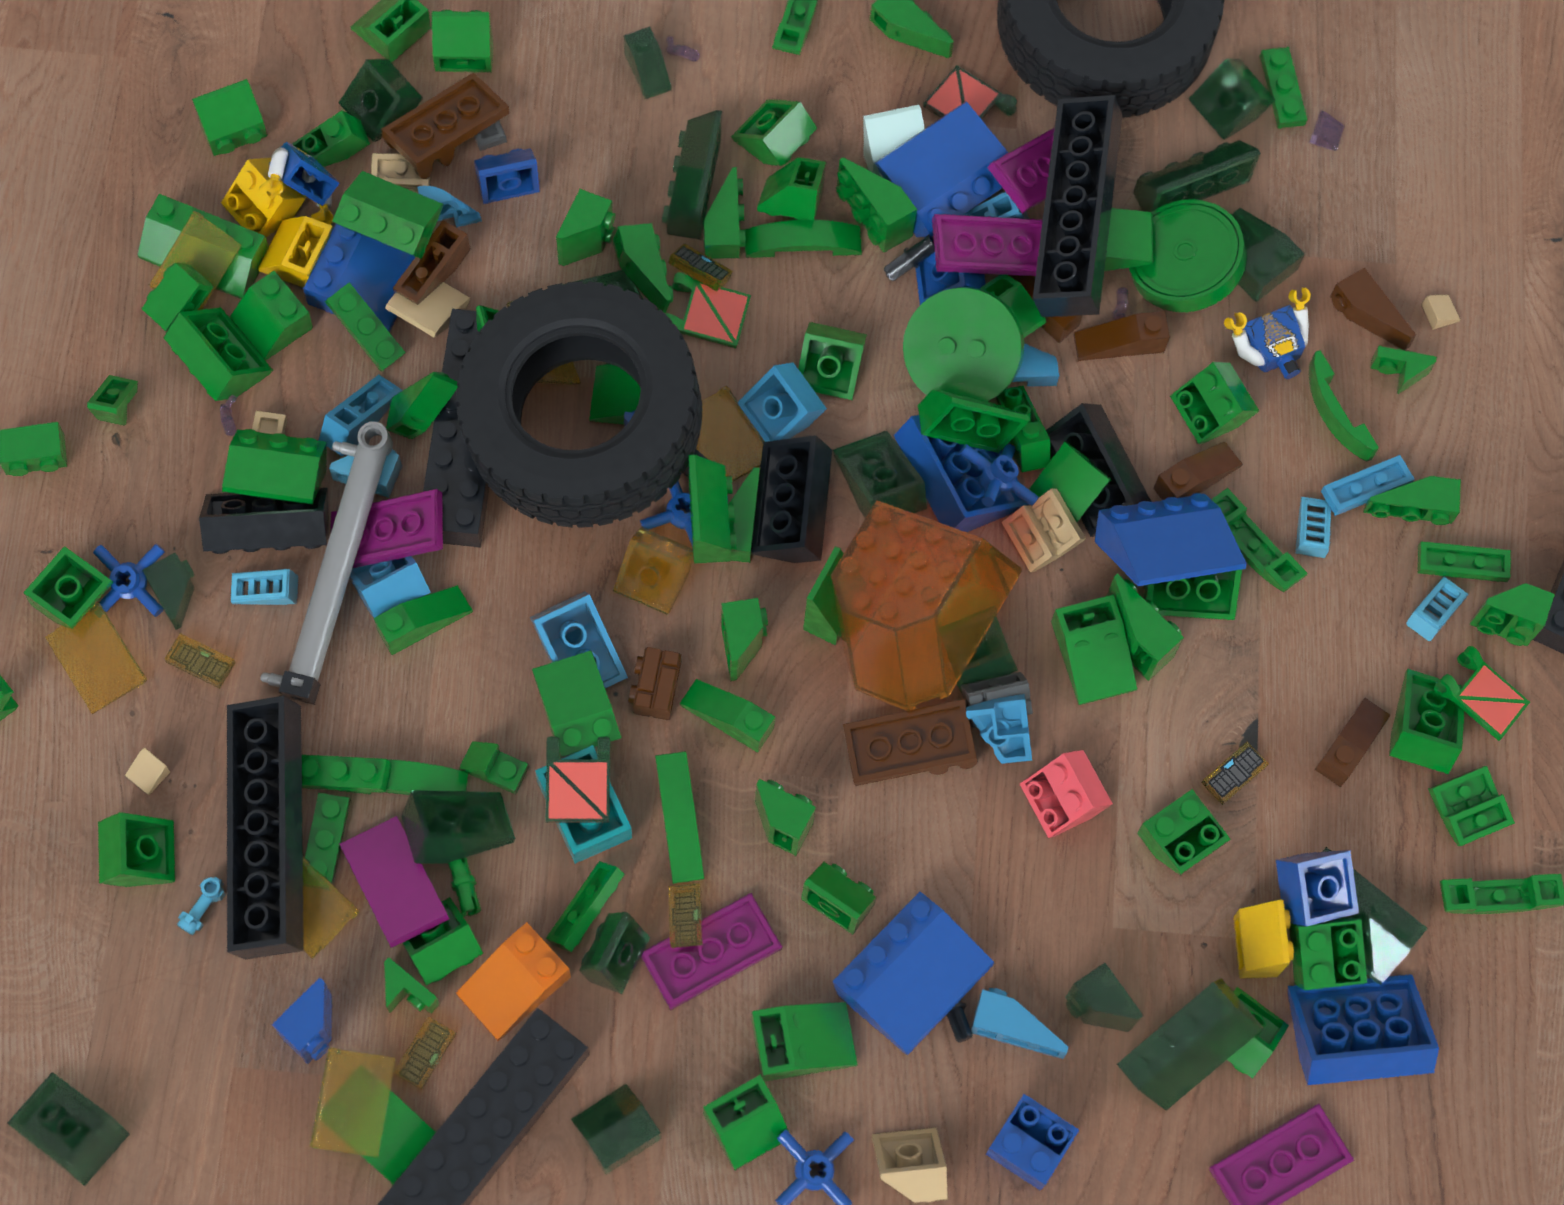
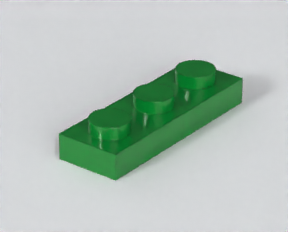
[1260,47,1308,129]
[324,282,406,372]
[1417,541,1511,582]
[302,755,391,793]
[303,793,351,891]
[545,861,625,952]

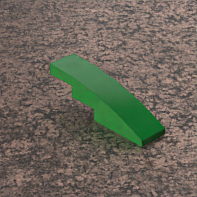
[655,751,704,884]

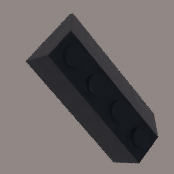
[1046,403,1151,537]
[751,435,832,563]
[199,488,329,554]

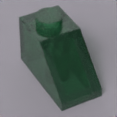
[624,26,672,99]
[142,553,195,630]

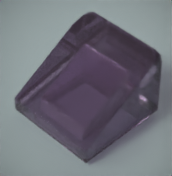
[1309,110,1344,151]

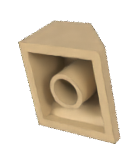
[872,1128,947,1203]

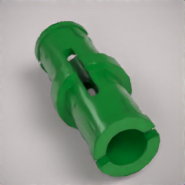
[446,850,481,917]

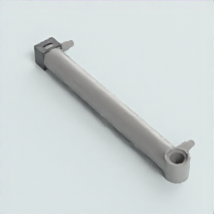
[260,421,393,705]

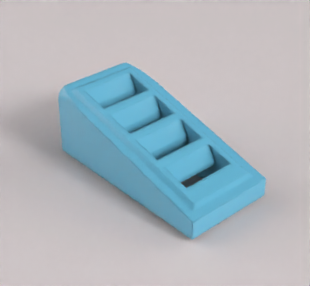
[1295,497,1331,558]
[231,569,298,605]
[1406,577,1469,641]

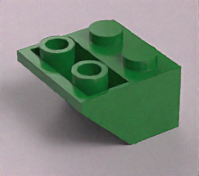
[351,0,431,63]
[432,10,493,72]
[757,157,826,221]
[979,274,1046,338]
[1170,362,1259,445]
[1469,583,1555,646]
[755,778,816,856]
[1137,789,1231,875]
[1289,918,1367,990]
[703,1075,790,1170]

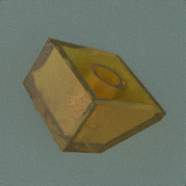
[613,527,694,615]

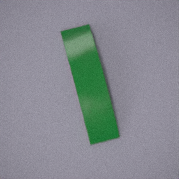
[772,0,818,55]
[745,220,862,258]
[1308,350,1379,462]
[1211,488,1308,592]
[340,759,469,804]
[1440,874,1564,914]

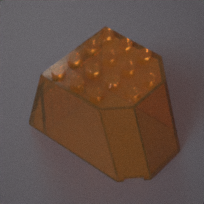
[831,500,1023,711]

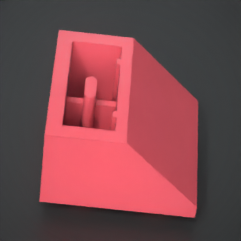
[1020,750,1113,838]

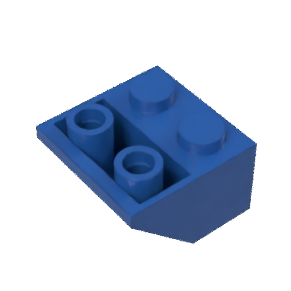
[985,1094,1079,1191]

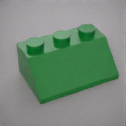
[332,171,444,259]
[163,307,273,401]
[918,389,1030,453]
[222,429,327,504]
[689,455,737,564]
[1144,569,1242,620]

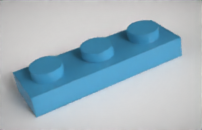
[1321,455,1415,516]

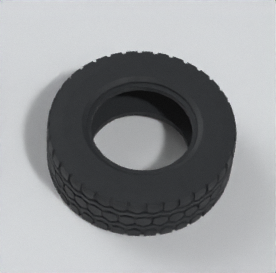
[997,0,1224,118]
[456,281,702,528]

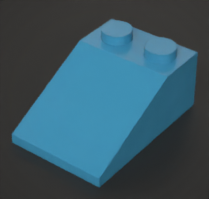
[530,591,628,688]

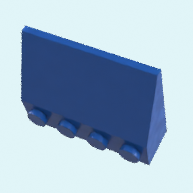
[875,102,1008,237]
[303,224,433,332]
[894,415,1029,537]
[1095,493,1247,586]
[832,891,994,1055]
[1287,974,1439,1085]

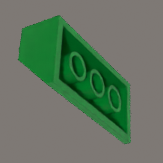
[138,194,268,299]

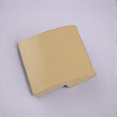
[372,153,430,193]
[385,282,470,338]
[1002,489,1086,572]

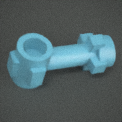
[177,877,226,935]

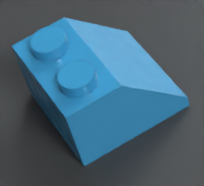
[737,363,827,442]
[349,556,431,618]

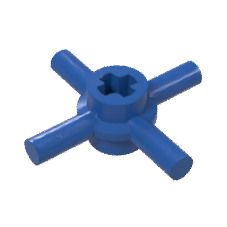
[959,444,1039,507]
[640,480,729,548]
[92,544,165,618]
[775,1129,854,1205]

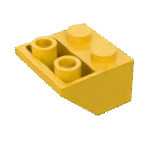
[221,158,306,237]
[258,216,333,288]
[1233,900,1294,979]

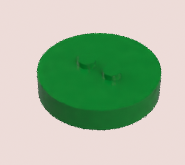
[1129,199,1247,312]
[903,287,1024,402]

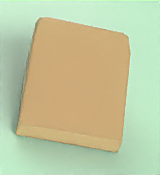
[1421,295,1460,330]
[125,748,170,795]

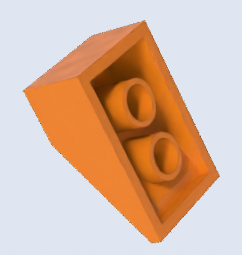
[456,922,571,1041]

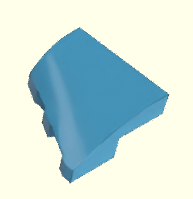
[417,186,482,227]
[1013,343,1059,386]
[966,694,1032,764]

